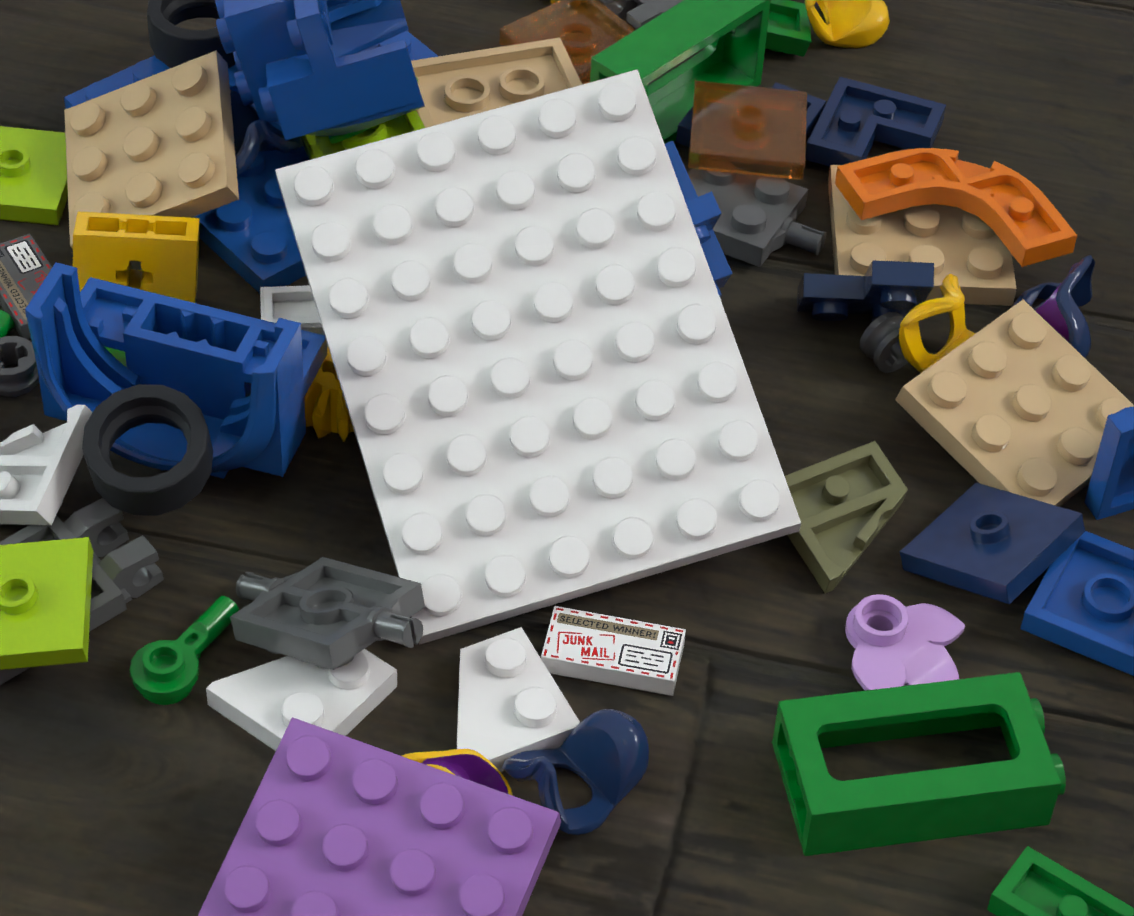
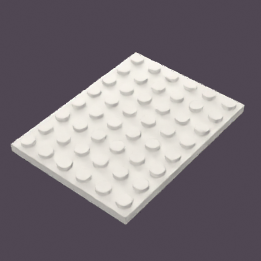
[275,69,801,645]

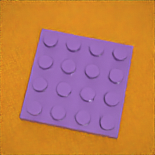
[198,717,561,916]

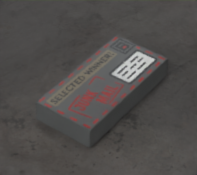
[0,233,52,339]

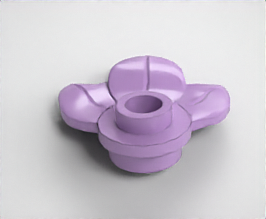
[845,594,965,691]

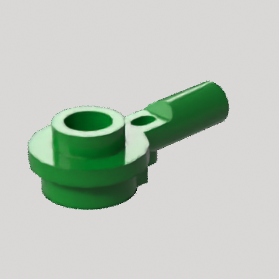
[130,596,239,705]

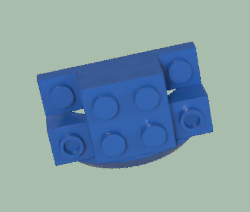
[215,0,425,141]
[25,262,327,479]

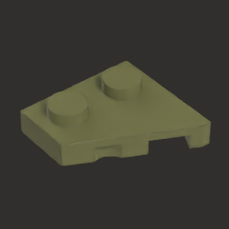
[785,441,908,594]

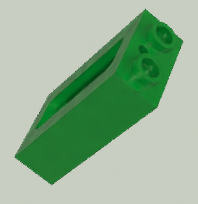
[590,0,771,144]
[772,672,1066,856]

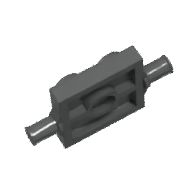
[688,153,827,267]
[230,557,425,670]

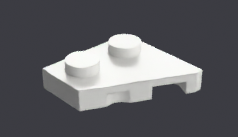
[0,405,93,525]
[457,627,580,772]
[206,649,397,751]

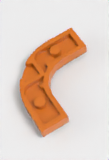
[835,148,1077,267]

